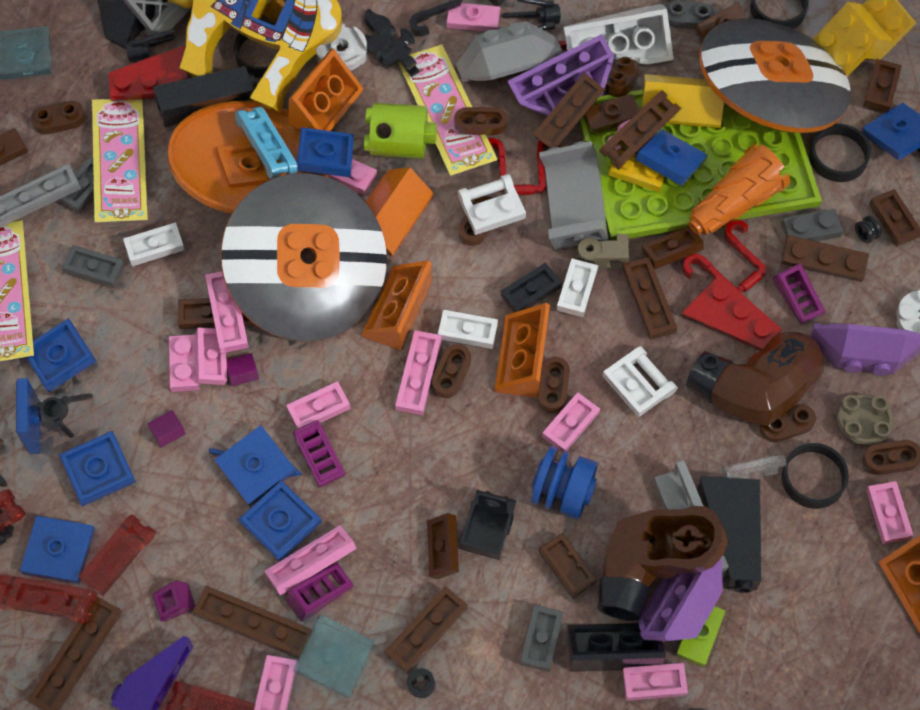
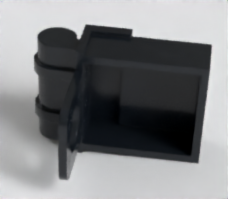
[460,490,517,560]

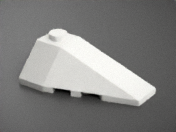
[564,4,674,64]

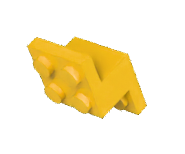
[813,0,916,77]

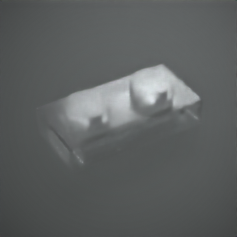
[721,454,787,479]

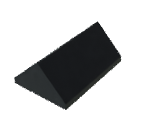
[568,623,666,672]

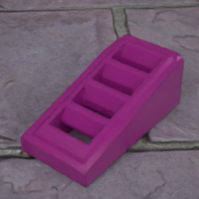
[772,263,826,325]
[293,421,345,488]
[285,562,354,622]

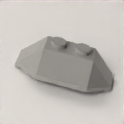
[456,21,562,82]

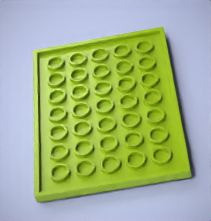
[579,90,822,241]

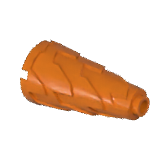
[688,143,790,235]

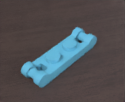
[235,106,297,179]

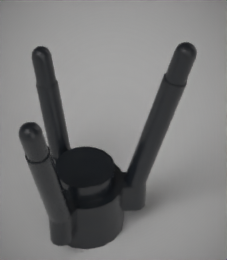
[502,0,561,30]
[126,29,175,63]
[37,393,93,438]

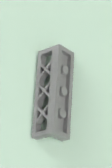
[653,461,728,578]

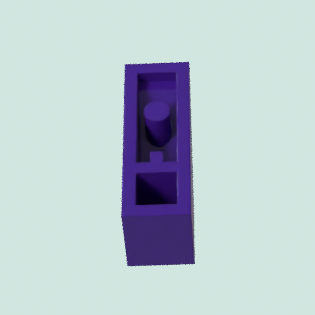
[111,636,194,710]

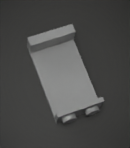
[539,141,608,250]

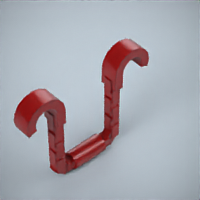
[488,138,561,195]
[682,220,766,293]

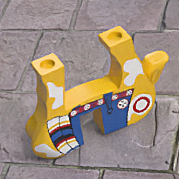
[168,0,342,113]

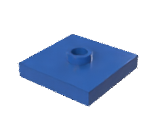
[862,103,920,161]
[297,127,354,177]
[636,129,708,186]
[26,318,97,392]
[16,378,42,454]
[215,425,296,506]
[59,430,136,507]
[238,480,322,562]
[20,516,95,584]

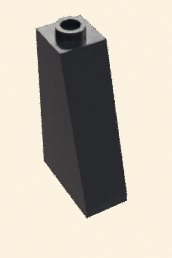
[153,66,257,127]
[697,476,761,593]

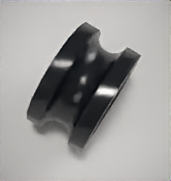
[854,216,881,244]
[407,668,435,698]

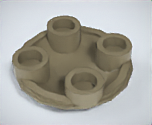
[837,393,895,445]

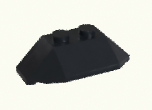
[97,0,167,49]

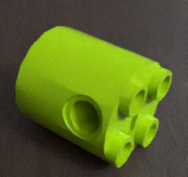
[364,102,437,160]

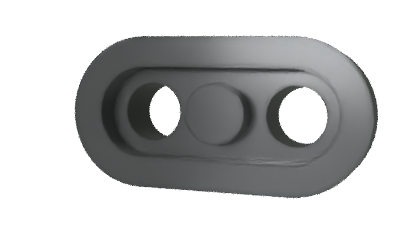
[665,0,715,29]

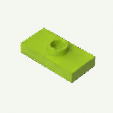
[676,607,725,668]

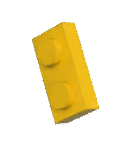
[609,149,666,193]

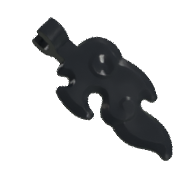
[364,9,420,77]

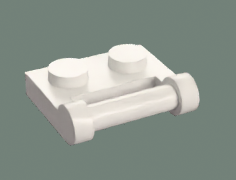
[457,174,526,235]
[602,346,678,418]

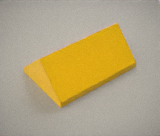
[642,74,724,128]

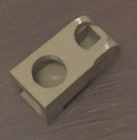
[577,234,629,270]

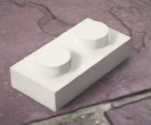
[123,222,185,266]
[557,259,598,317]
[438,310,498,349]

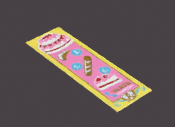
[399,44,498,176]
[92,99,148,222]
[0,220,34,361]

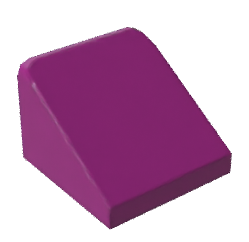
[227,353,259,386]
[147,410,186,448]
[152,581,195,622]

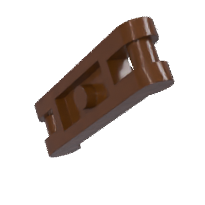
[599,90,682,170]

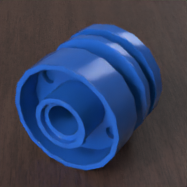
[531,446,599,520]

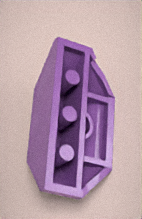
[508,34,614,116]
[809,323,920,376]
[638,558,723,641]

